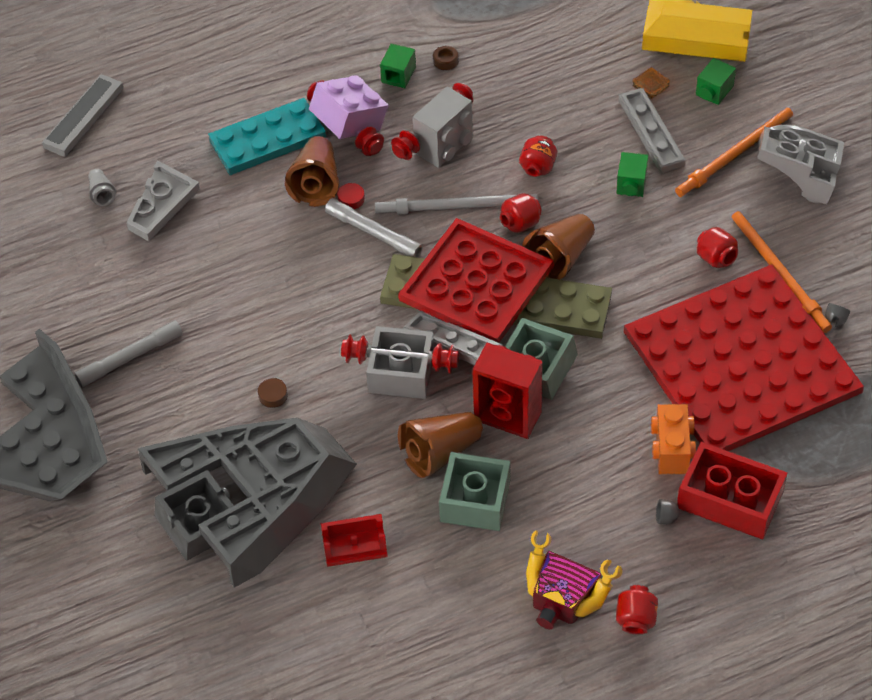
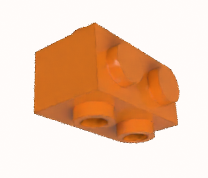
[651,404,696,474]

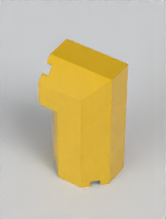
[642,0,753,62]

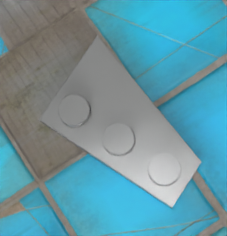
[126,160,200,241]

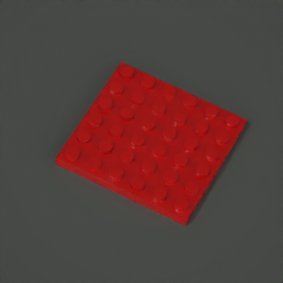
[624,264,864,451]

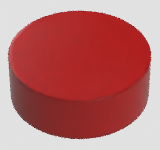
[337,183,365,209]

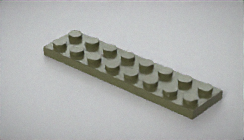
[380,254,612,339]

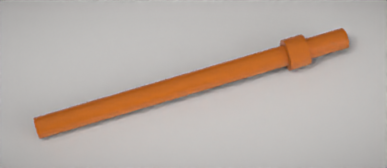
[675,107,793,197]
[732,211,832,333]

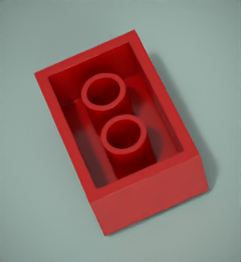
[472,342,542,439]
[677,442,787,540]

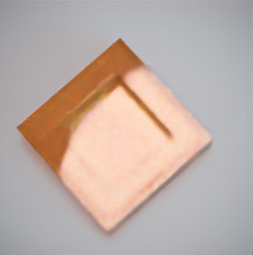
[633,67,670,100]

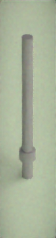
[375,194,538,215]

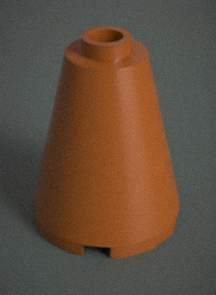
[285,136,339,207]
[522,214,595,280]
[398,412,483,478]

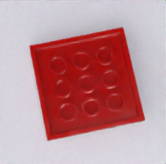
[398,218,554,343]

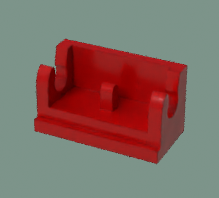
[321,514,388,567]

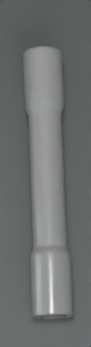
[325,198,423,258]
[74,320,183,388]

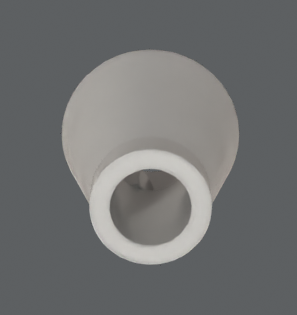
[88,169,116,206]

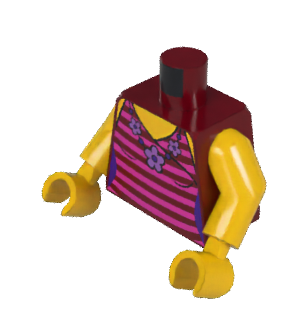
[526,531,623,630]

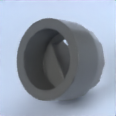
[825,303,850,327]
[656,499,680,524]

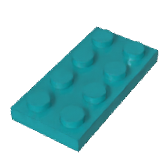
[208,98,326,175]

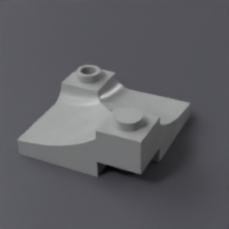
[757,125,844,205]

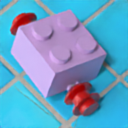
[307,76,389,156]

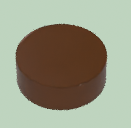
[433,46,459,70]
[258,378,288,408]

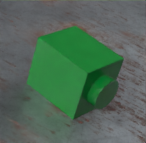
[380,43,416,88]
[696,58,736,105]
[616,152,648,197]

